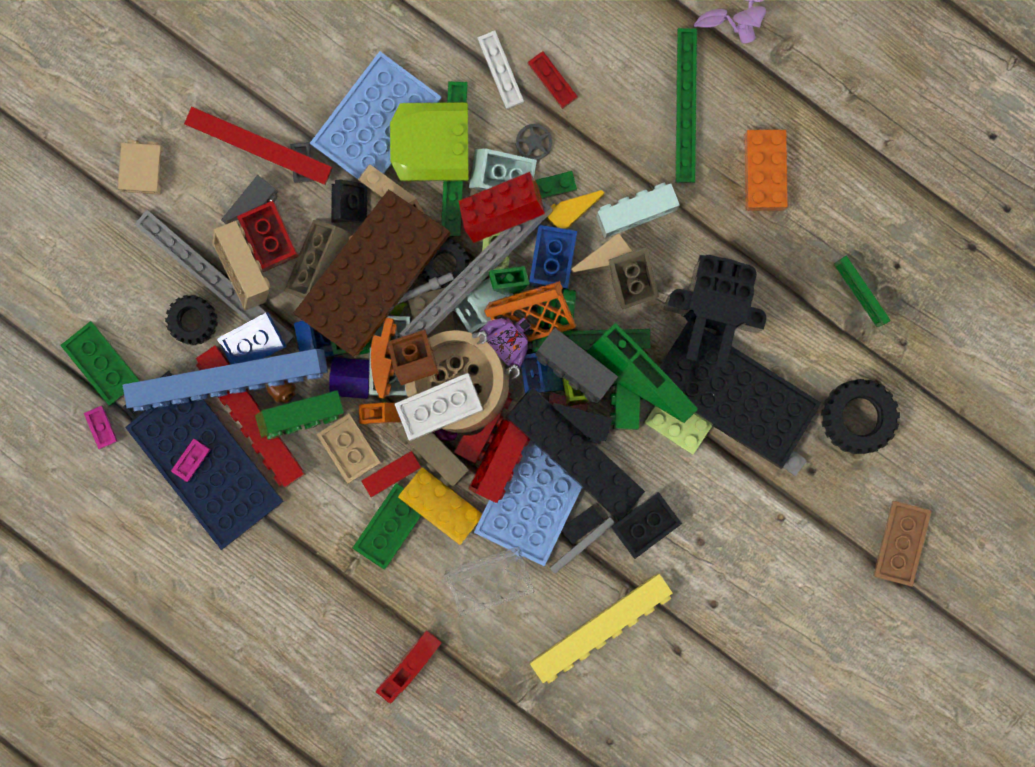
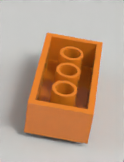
[744,130,788,211]

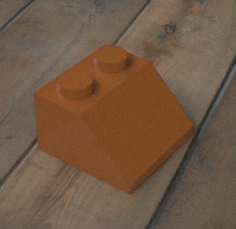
[388,329,439,386]

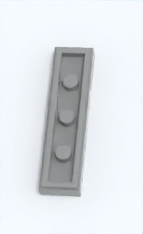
[550,517,614,573]

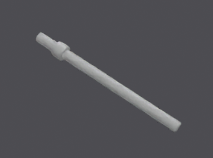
[397,272,454,305]

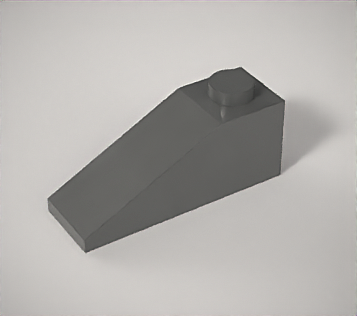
[221,175,278,224]

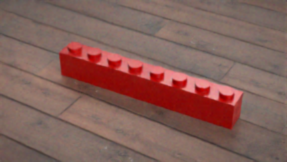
[196,345,306,487]

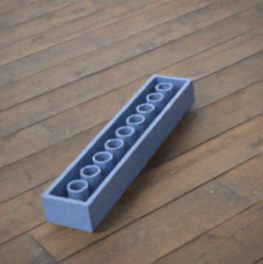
[123,349,328,411]

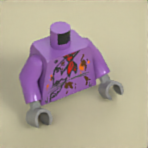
[472,317,531,379]

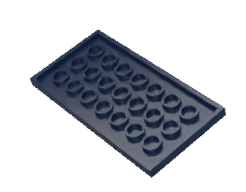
[125,398,284,550]

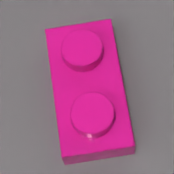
[84,406,118,449]
[171,439,210,482]

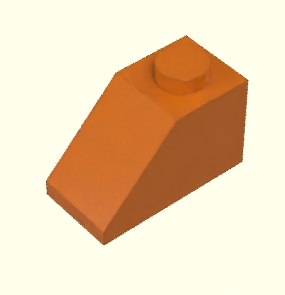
[359,403,401,424]

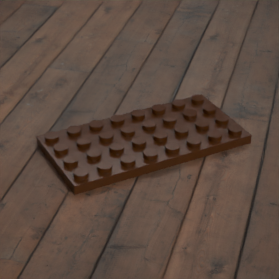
[293,189,451,359]

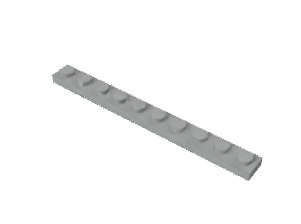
[400,200,553,337]
[134,210,295,351]

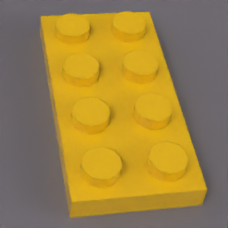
[398,467,482,545]

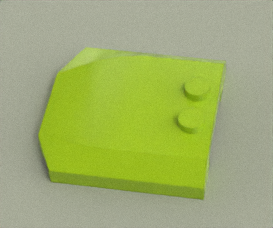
[390,103,469,182]

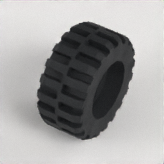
[821,379,900,454]

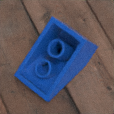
[529,225,577,291]

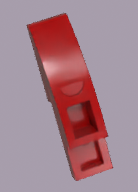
[375,630,442,704]

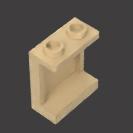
[118,140,163,195]

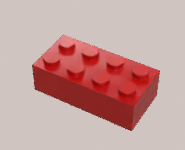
[459,172,545,243]

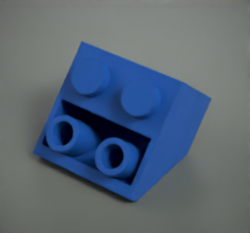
[521,353,564,393]

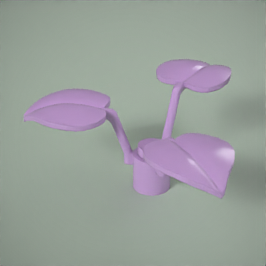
[694,0,766,43]

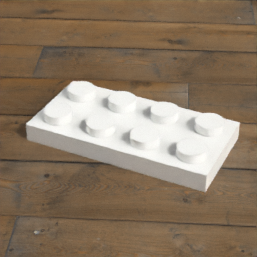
[395,373,484,441]

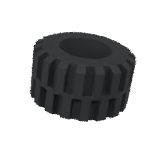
[422,239,469,289]
[165,295,218,345]

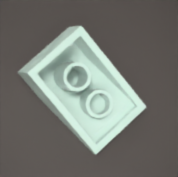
[469,149,537,191]

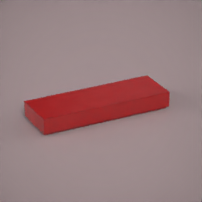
[527,51,578,109]
[361,451,422,497]

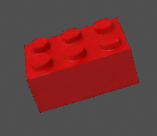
[237,201,299,272]

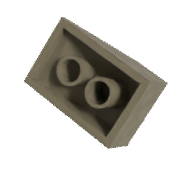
[609,247,659,310]
[409,288,456,338]

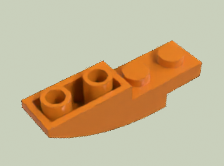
[371,318,397,399]

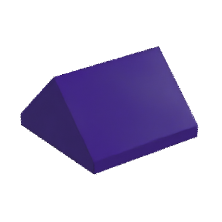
[329,357,370,399]

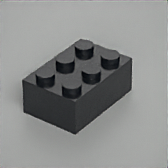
[610,492,682,559]

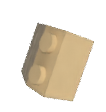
[571,233,632,276]

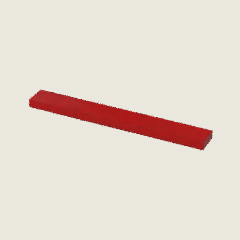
[184,106,333,185]

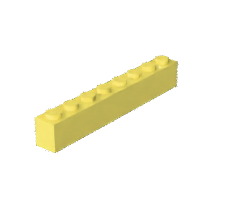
[529,573,673,684]

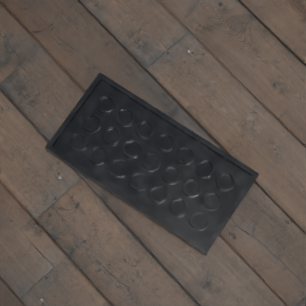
[660,319,821,469]

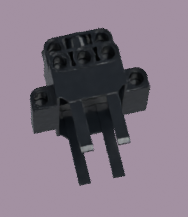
[664,255,767,369]

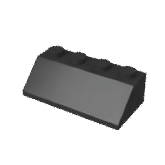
[535,328,618,404]

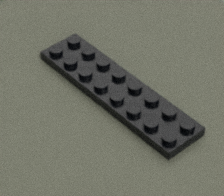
[506,387,645,521]

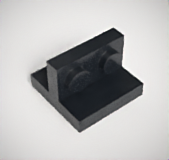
[331,179,367,223]

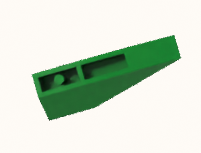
[587,323,698,423]

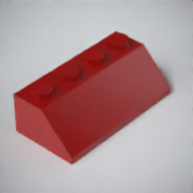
[468,419,530,503]

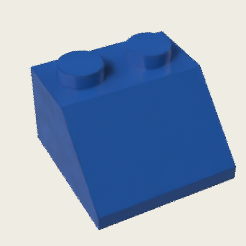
[294,321,336,358]

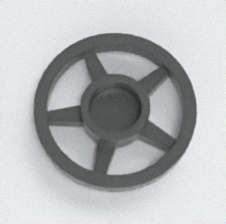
[516,124,552,160]

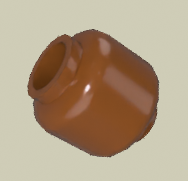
[267,380,296,403]

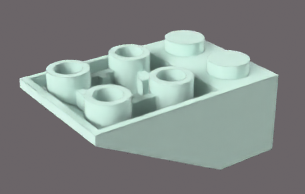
[454,278,514,334]

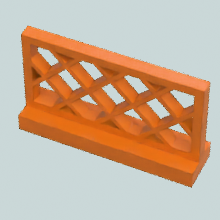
[484,281,576,341]

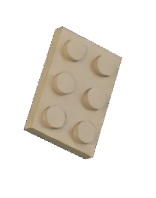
[316,413,381,484]

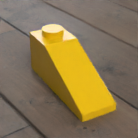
[546,190,604,229]

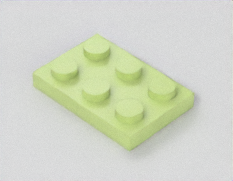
[644,406,712,455]

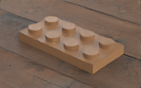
[873,501,932,587]

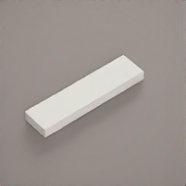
[477,31,524,110]

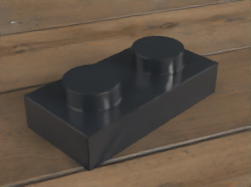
[562,505,604,544]

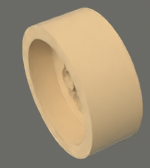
[405,330,509,433]

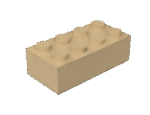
[212,221,270,311]

